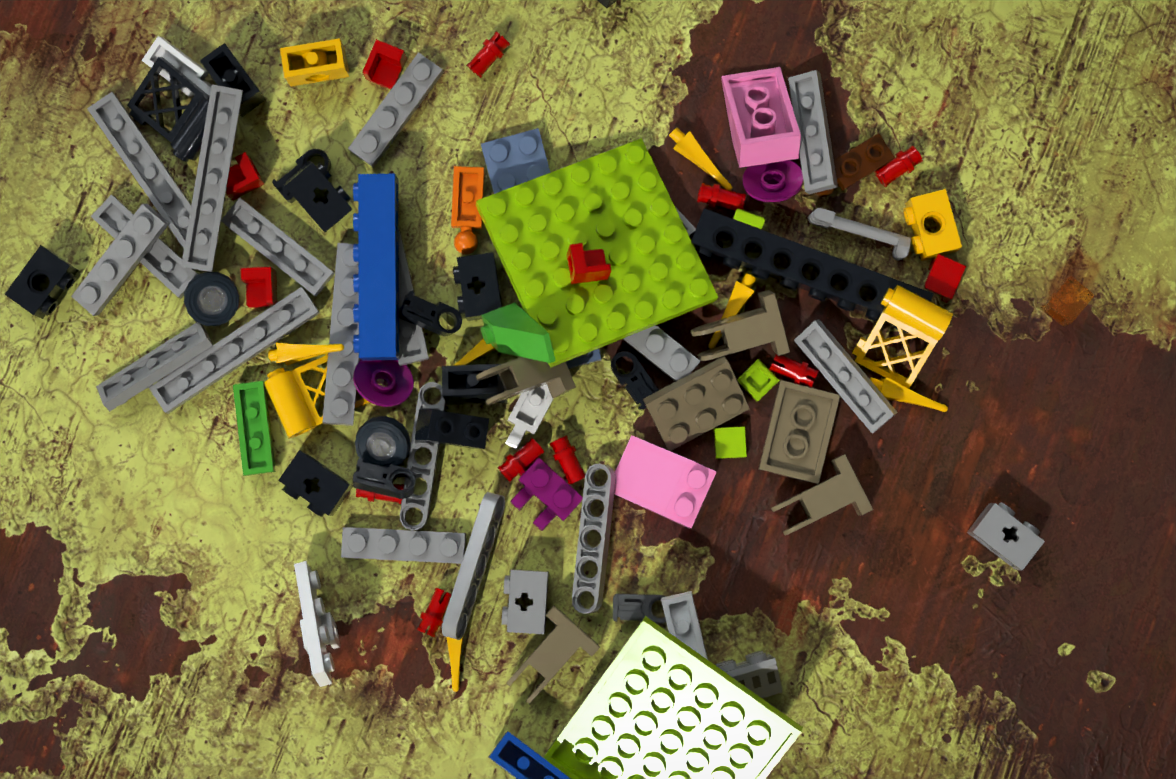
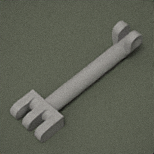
[808,208,911,261]

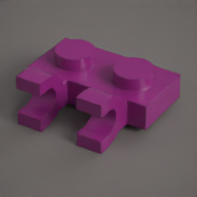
[510,458,583,531]

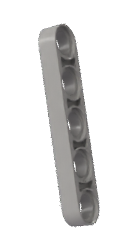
[400,382,446,530]
[572,463,616,614]
[442,492,505,640]

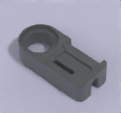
[613,593,667,623]

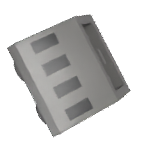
[715,651,783,698]

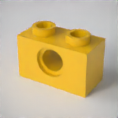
[280,38,350,87]
[903,189,962,261]

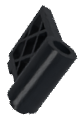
[127,57,210,162]

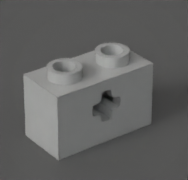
[967,502,1045,571]
[502,569,549,634]

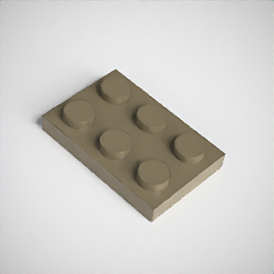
[643,356,750,451]
[758,380,840,484]

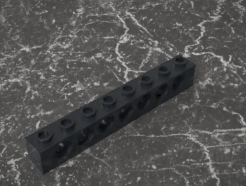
[691,209,934,333]

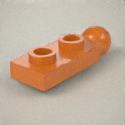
[451,166,485,255]

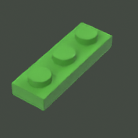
[233,381,276,476]

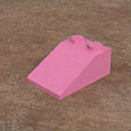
[721,67,801,168]
[614,435,716,529]

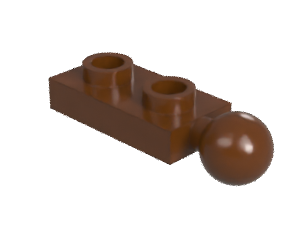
[815,133,895,197]

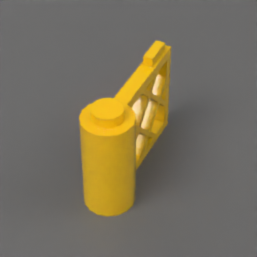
[852,285,953,388]
[264,353,370,438]

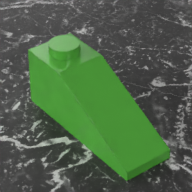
[481,302,556,363]

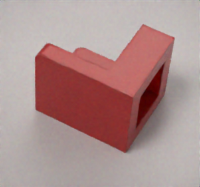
[362,39,407,90]
[226,152,264,201]
[566,243,612,284]
[924,254,966,303]
[240,266,278,308]

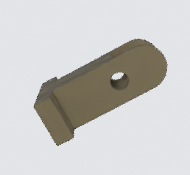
[691,290,790,361]
[476,357,576,405]
[771,454,873,536]
[506,605,600,704]

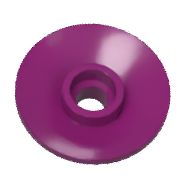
[743,160,803,202]
[353,360,414,407]

